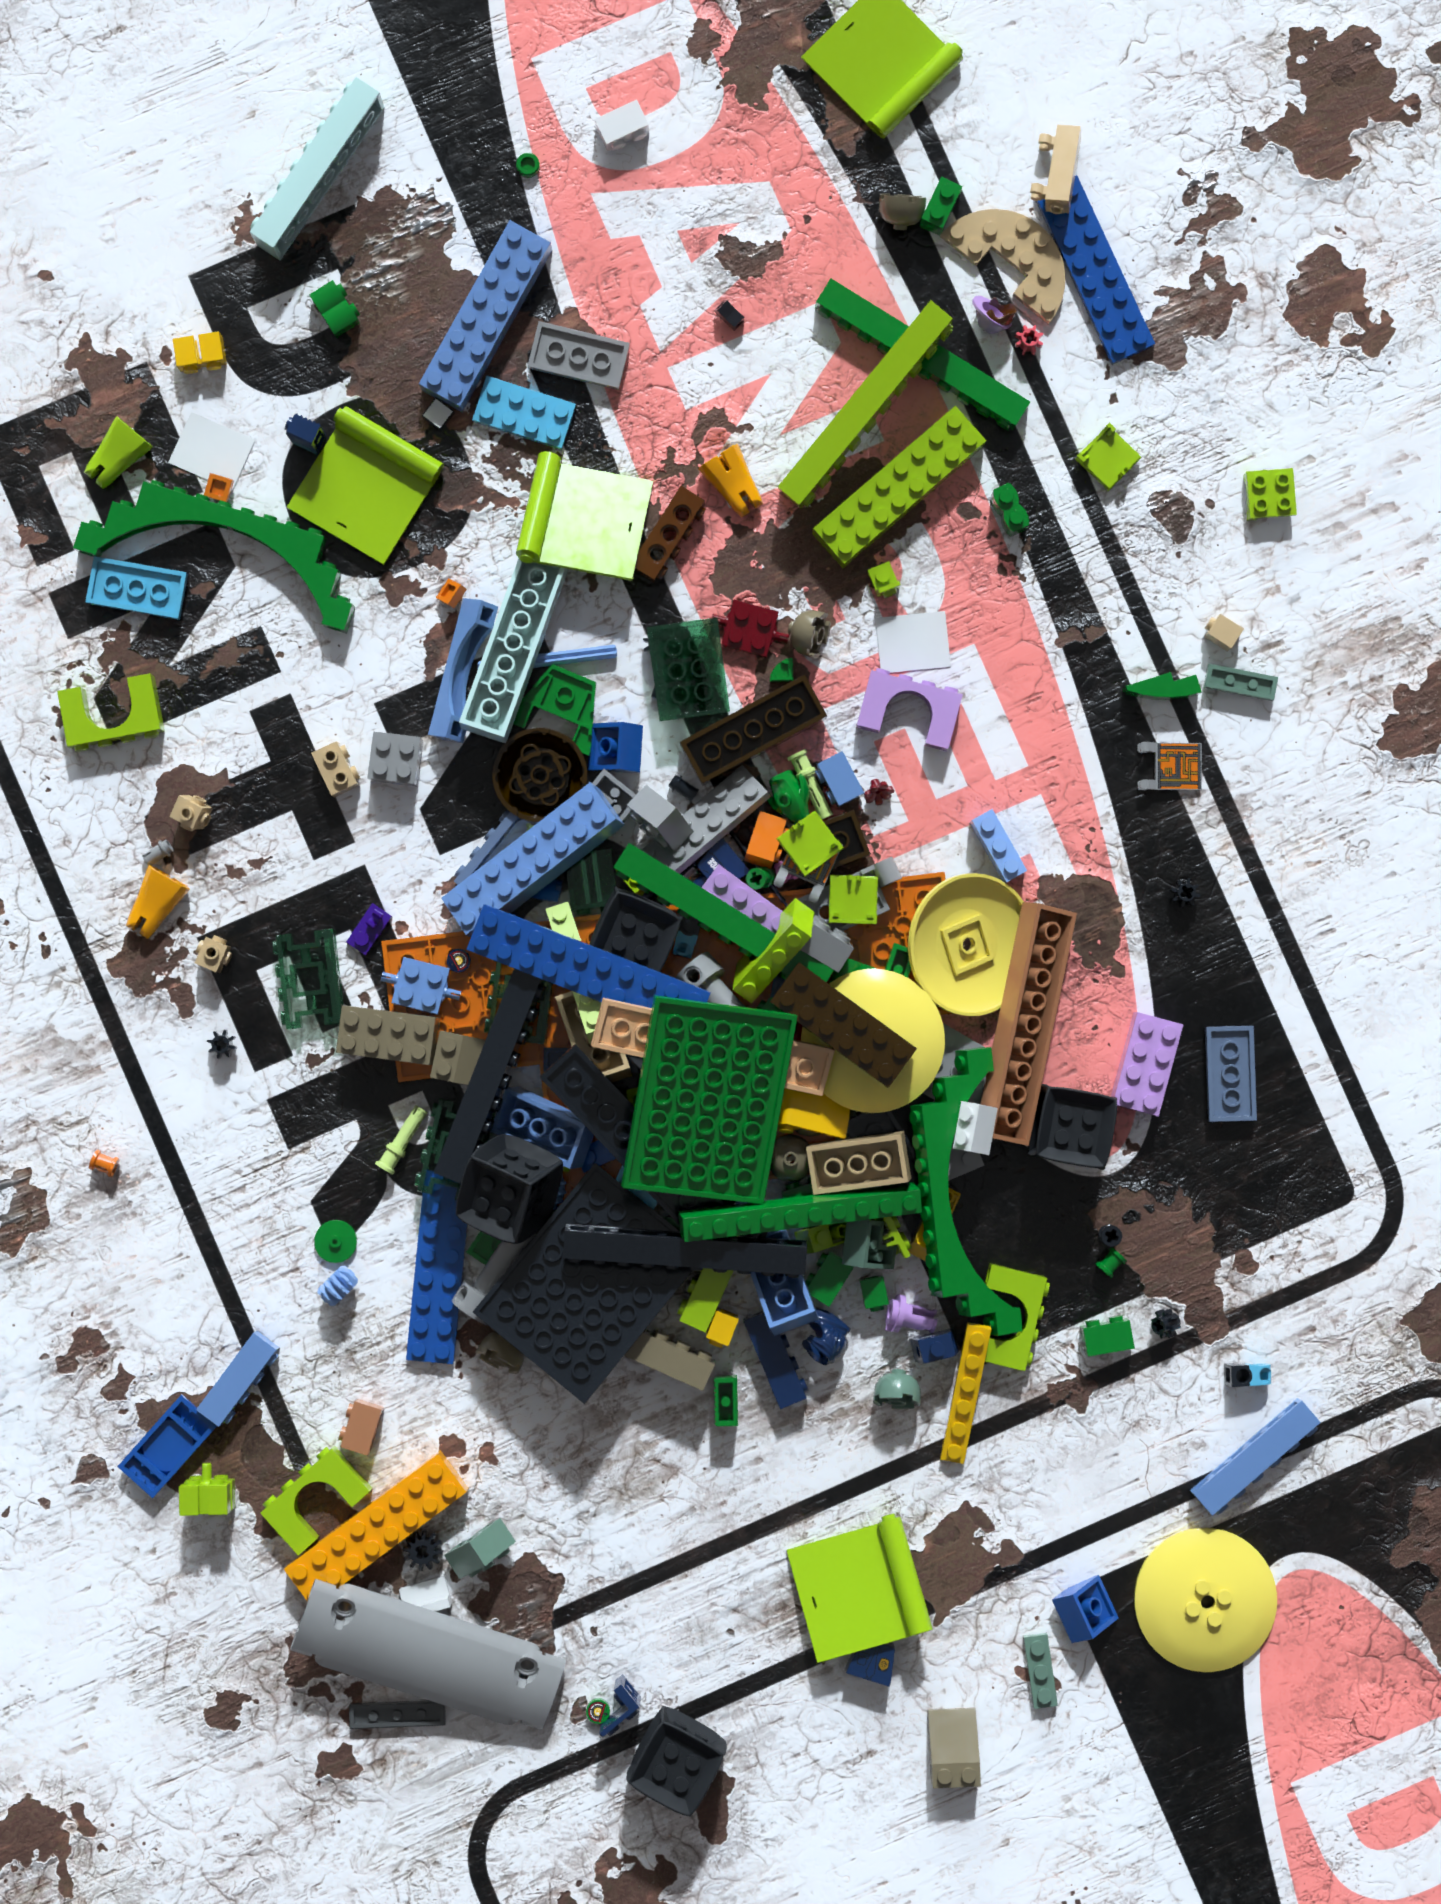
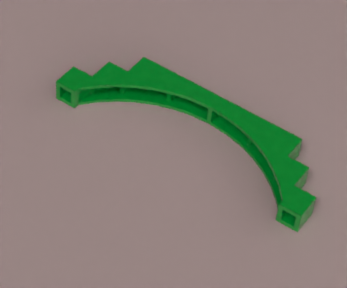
[73,480,355,634]
[910,1047,1023,1336]

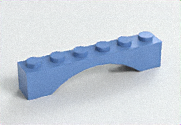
[428,598,498,743]

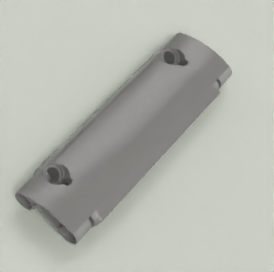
[290,1579,566,1730]

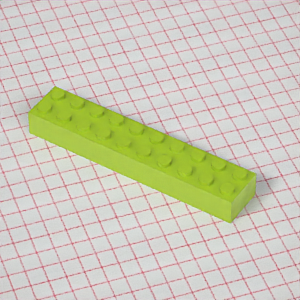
[778,300,953,509]

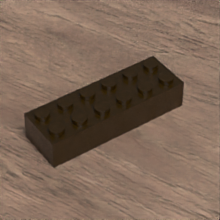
[680,674,827,786]
[770,963,917,1088]

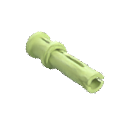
[787,749,833,819]
[375,1105,428,1175]

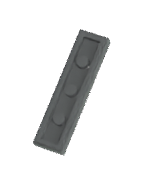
[349,1700,446,1729]

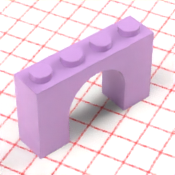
[856,668,963,752]

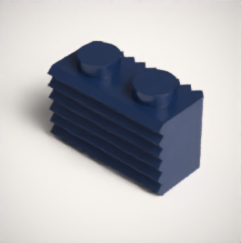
[285,413,326,455]

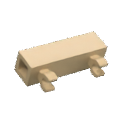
[1030,124,1081,214]

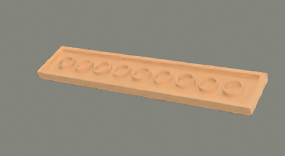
[591,998,835,1096]

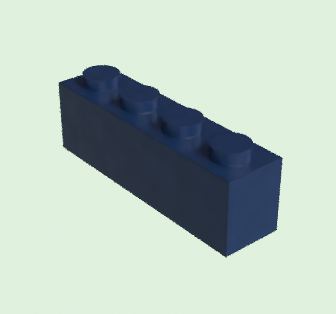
[743,1311,809,1410]

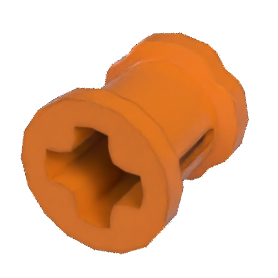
[89,1149,120,1178]

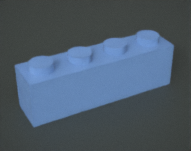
[196,1331,280,1427]

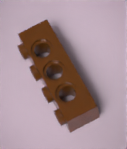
[634,486,706,583]

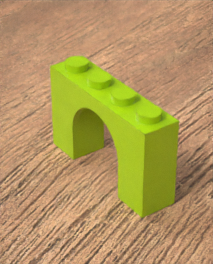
[57,673,165,752]
[733,898,814,1004]
[985,1263,1050,1371]
[261,1446,372,1556]

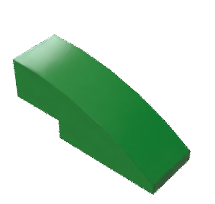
[1123,672,1202,700]

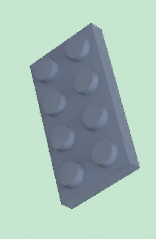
[1205,1026,1257,1122]

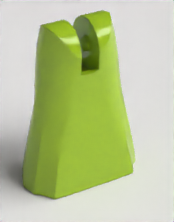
[84,416,153,489]

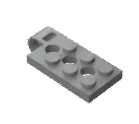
[798,857,902,931]

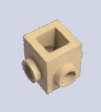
[170,795,213,831]
[195,935,232,973]

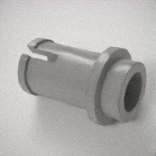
[142,839,174,866]

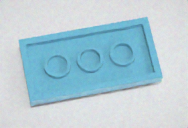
[472,376,576,450]
[85,556,188,620]

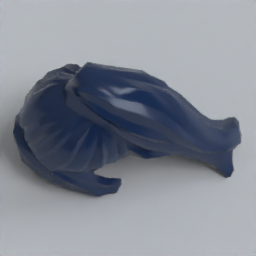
[802,1308,851,1366]

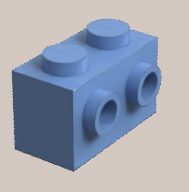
[815,751,864,808]

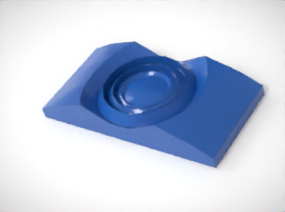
[117,1394,217,1498]

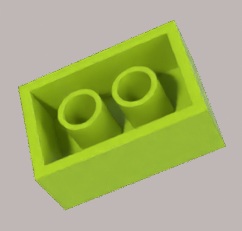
[677,1268,734,1333]

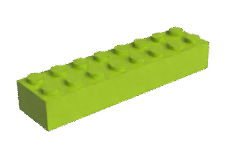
[812,405,986,568]

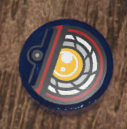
[447,949,471,973]

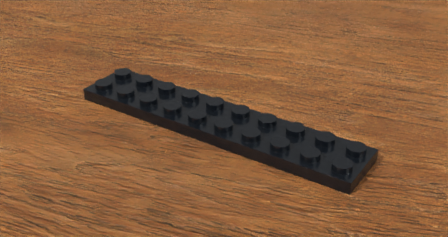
[539,1044,726,1225]

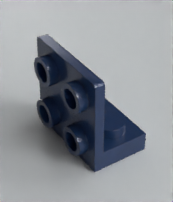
[599,1674,641,1737]

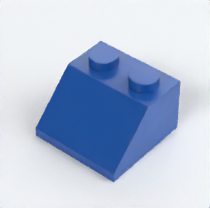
[587,722,643,773]
[1052,1575,1119,1643]

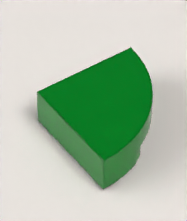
[770,658,793,683]

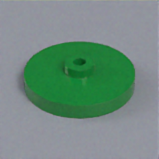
[314,1220,357,1263]

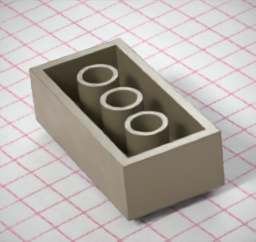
[336,1005,441,1065]
[624,1328,715,1391]

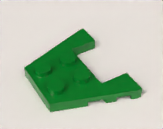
[513,664,597,756]

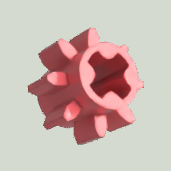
[1015,325,1043,355]

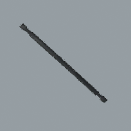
[729,830,788,907]

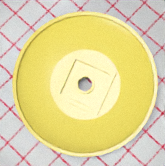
[908,873,1024,1016]
[801,969,945,1113]
[1134,1527,1277,1672]

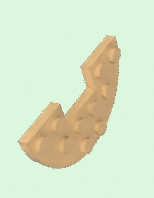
[940,209,1065,325]

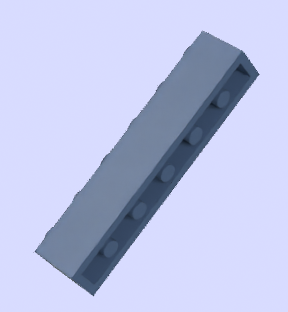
[1190,1398,1321,1516]

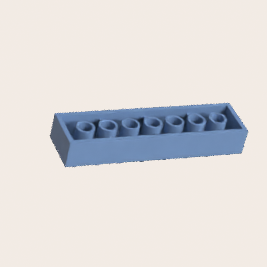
[419,220,552,413]
[441,782,625,937]

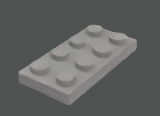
[528,321,630,390]

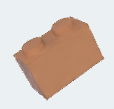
[338,1399,384,1456]

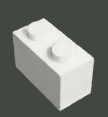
[594,99,649,152]
[953,1101,998,1155]

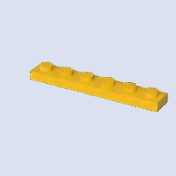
[940,1322,991,1464]

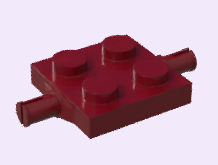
[710,599,790,658]

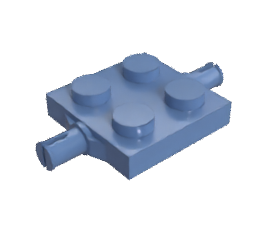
[381,957,461,1015]

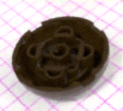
[492,728,587,822]

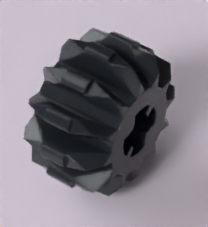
[402,1529,444,1571]

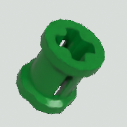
[746,867,775,889]
[1096,1247,1127,1278]

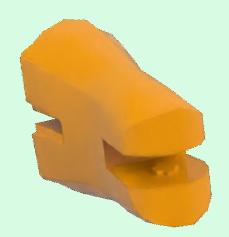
[698,444,763,518]
[126,865,190,939]

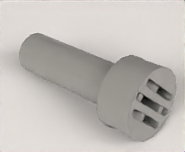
[676,952,745,1007]
[451,1231,539,1326]

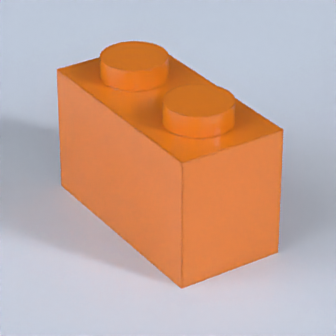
[744,811,789,869]

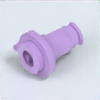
[885,1294,938,1333]

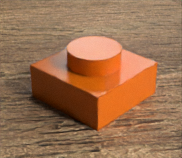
[204,473,234,502]
[436,578,467,608]

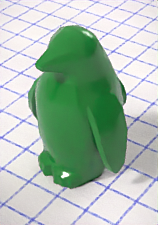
[767,770,810,825]

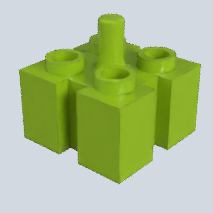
[179,1463,235,1516]

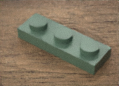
[1203,664,1278,701]
[1023,1632,1058,1709]

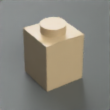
[1204,614,1244,652]

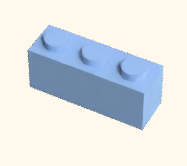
[969,809,1027,883]

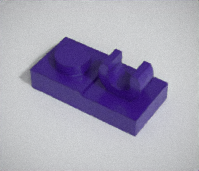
[346,903,393,956]

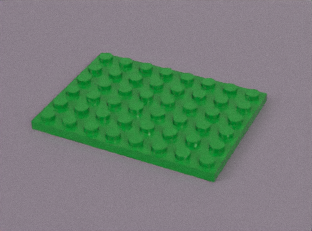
[621,995,797,1204]

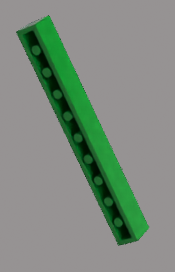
[815,278,1030,430]
[613,843,834,982]
[678,1182,922,1242]

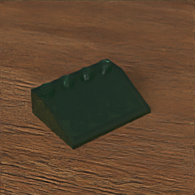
[647,617,730,722]

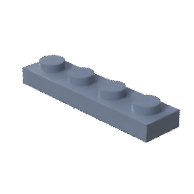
[454,810,520,885]

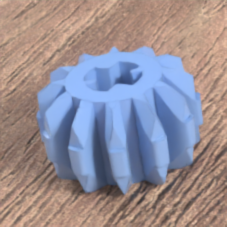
[317,1266,358,1306]

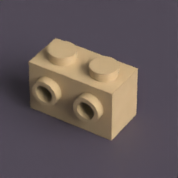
[311,741,361,798]

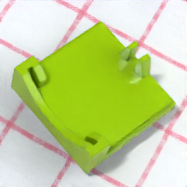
[1075,422,1142,492]
[1243,468,1297,521]
[776,811,844,877]
[828,875,878,924]
[875,1216,912,1259]

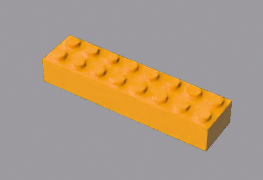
[284,1450,469,1602]

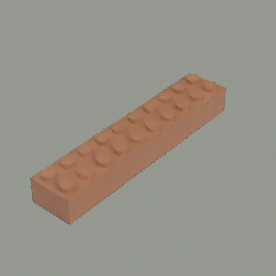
[981,902,1077,1146]

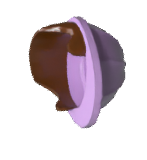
[972,296,1017,334]

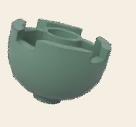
[873,1369,921,1409]

